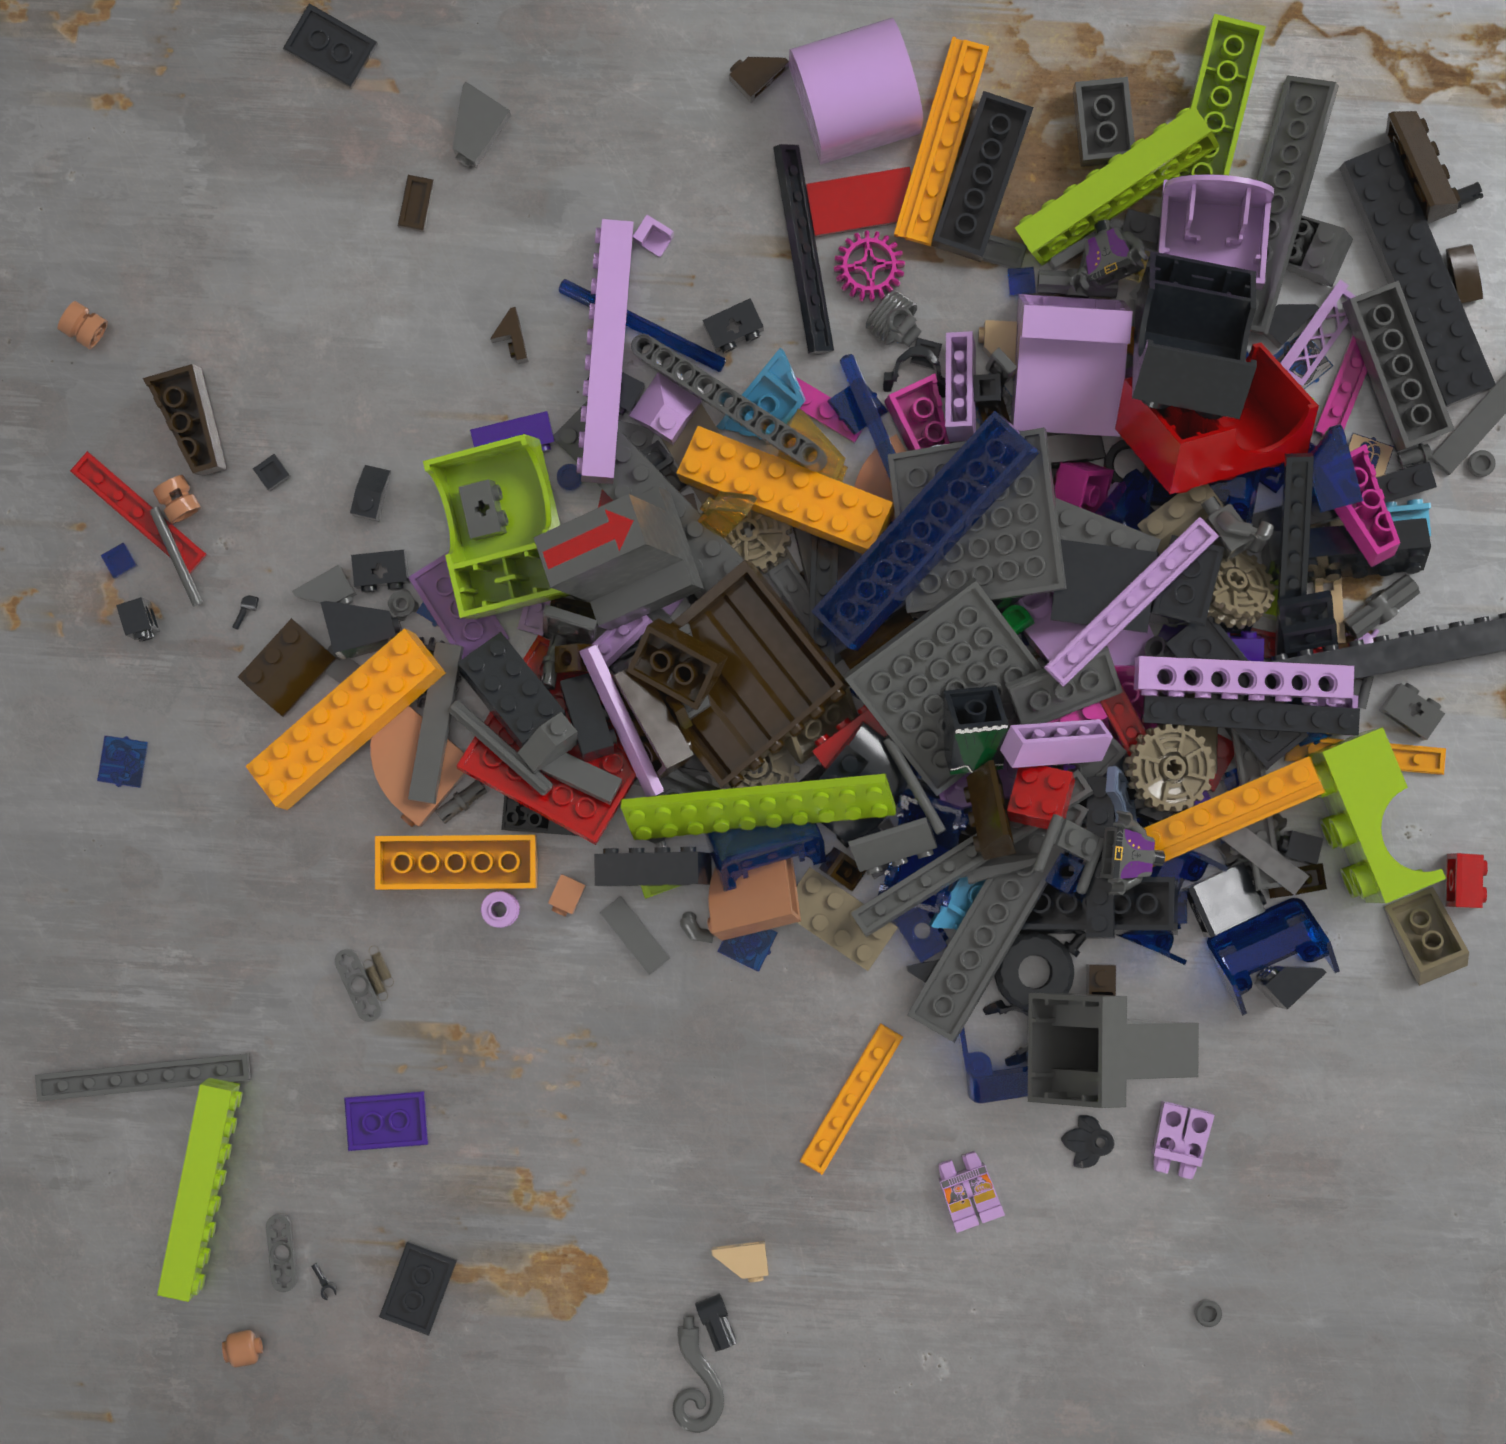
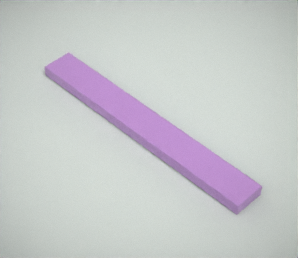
[1044,517,1219,687]

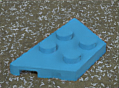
[716,348,806,440]
[929,877,986,930]

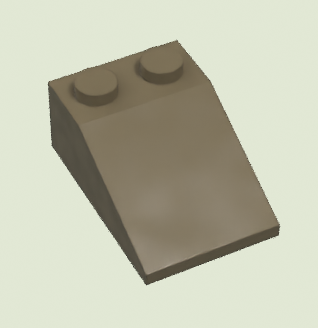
[1384,887,1469,986]

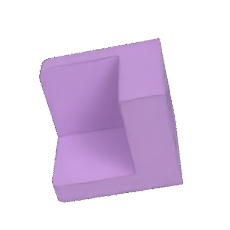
[633,215,674,257]

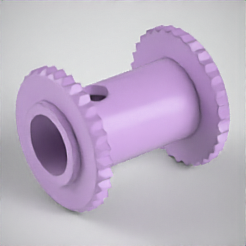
[480,891,520,928]

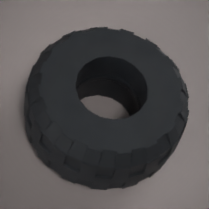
[994,932,1074,1011]

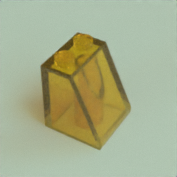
[777,409,848,482]

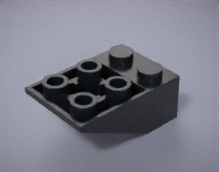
[501,795,578,836]

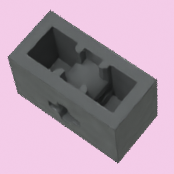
[459,479,509,541]
[1379,683,1445,741]

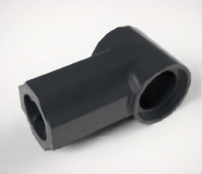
[695,1293,737,1352]

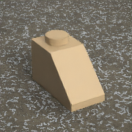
[978,320,1017,378]
[712,1241,769,1282]

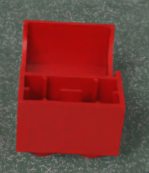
[1115,342,1319,494]

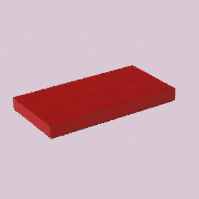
[806,166,911,237]

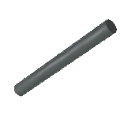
[149,507,203,607]
[883,737,946,835]

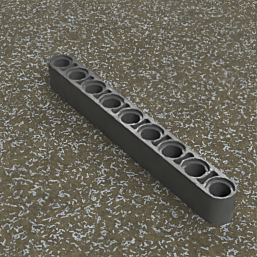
[631,334,827,472]

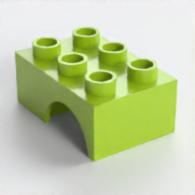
[423,434,570,619]
[1305,727,1446,904]

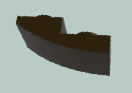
[1446,244,1483,303]

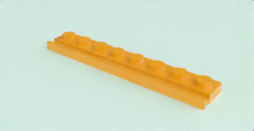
[894,36,989,246]
[1144,756,1326,867]

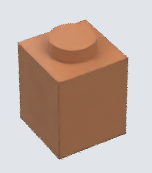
[548,874,587,917]

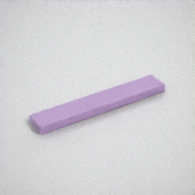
[579,645,664,797]

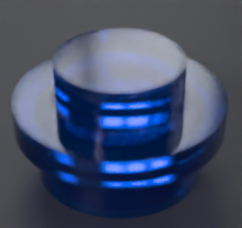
[557,464,582,490]

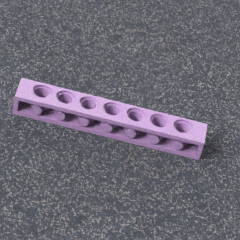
[1134,656,1354,704]

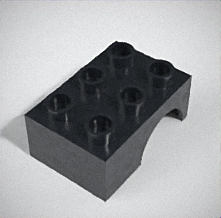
[1132,251,1257,420]

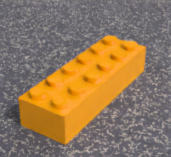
[375,835,538,890]

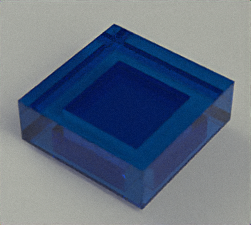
[1007,267,1036,296]
[101,542,138,579]

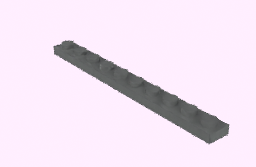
[851,770,1093,937]

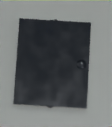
[1050,539,1158,633]

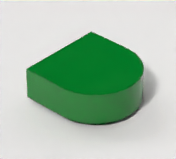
[1002,605,1035,635]

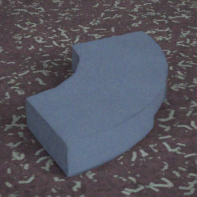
[1106,766,1137,822]

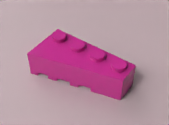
[884,373,950,451]
[1315,444,1400,567]

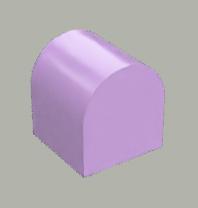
[789,18,923,165]

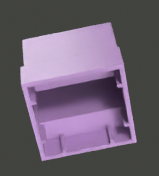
[1011,294,1133,437]

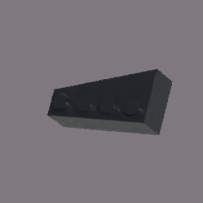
[594,847,712,886]

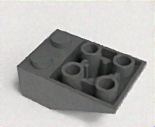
[1286,215,1353,287]

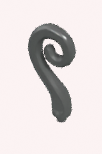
[673,1316,724,1433]

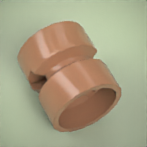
[57,301,108,349]
[153,475,201,524]

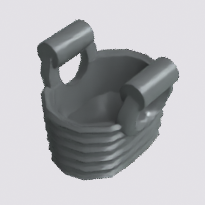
[865,290,922,347]

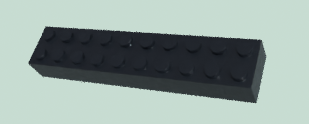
[1339,142,1496,407]

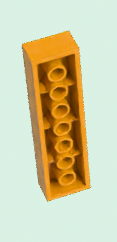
[676,426,895,559]
[245,628,446,810]

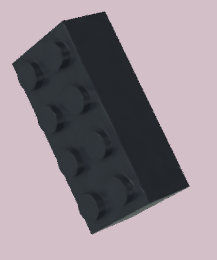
[458,632,566,749]

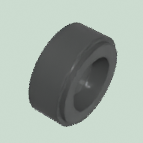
[1467,450,1496,477]
[1194,1299,1222,1327]

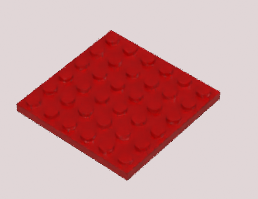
[457,635,637,845]

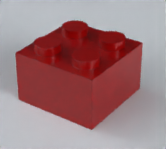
[1007,766,1075,829]

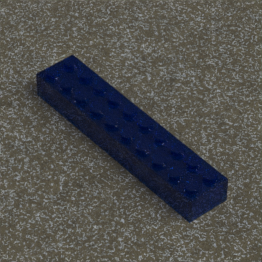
[811,411,1040,651]

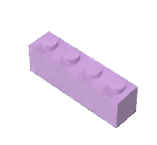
[945,331,976,442]
[1000,719,1113,768]

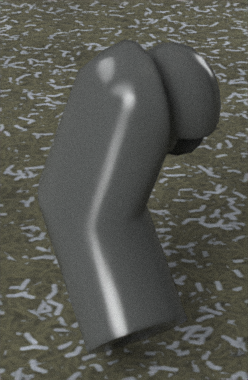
[680,912,714,943]

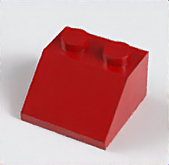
[1445,853,1488,908]

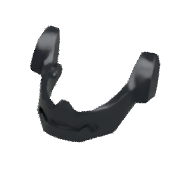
[883,346,946,398]
[983,1000,1028,1066]

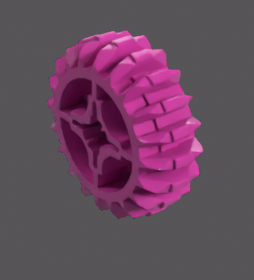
[834,230,905,302]

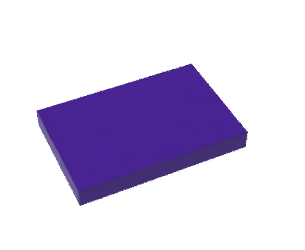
[344,1091,429,1151]

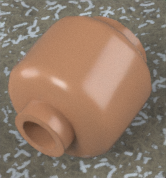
[222,1330,263,1368]

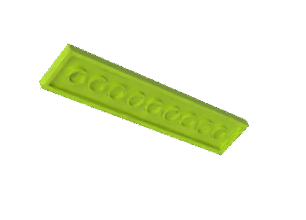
[621,774,896,840]

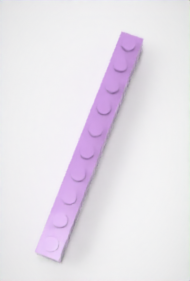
[577,219,634,484]

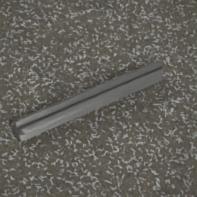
[448,700,553,796]

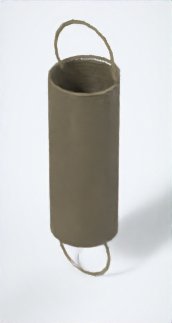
[369,946,394,987]
[363,959,388,1001]

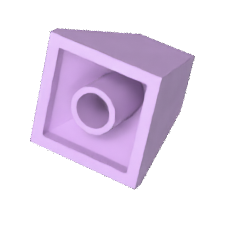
[629,372,702,445]

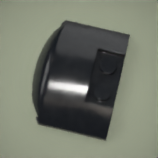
[816,721,913,843]

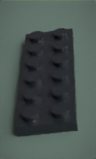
[1165,616,1309,769]

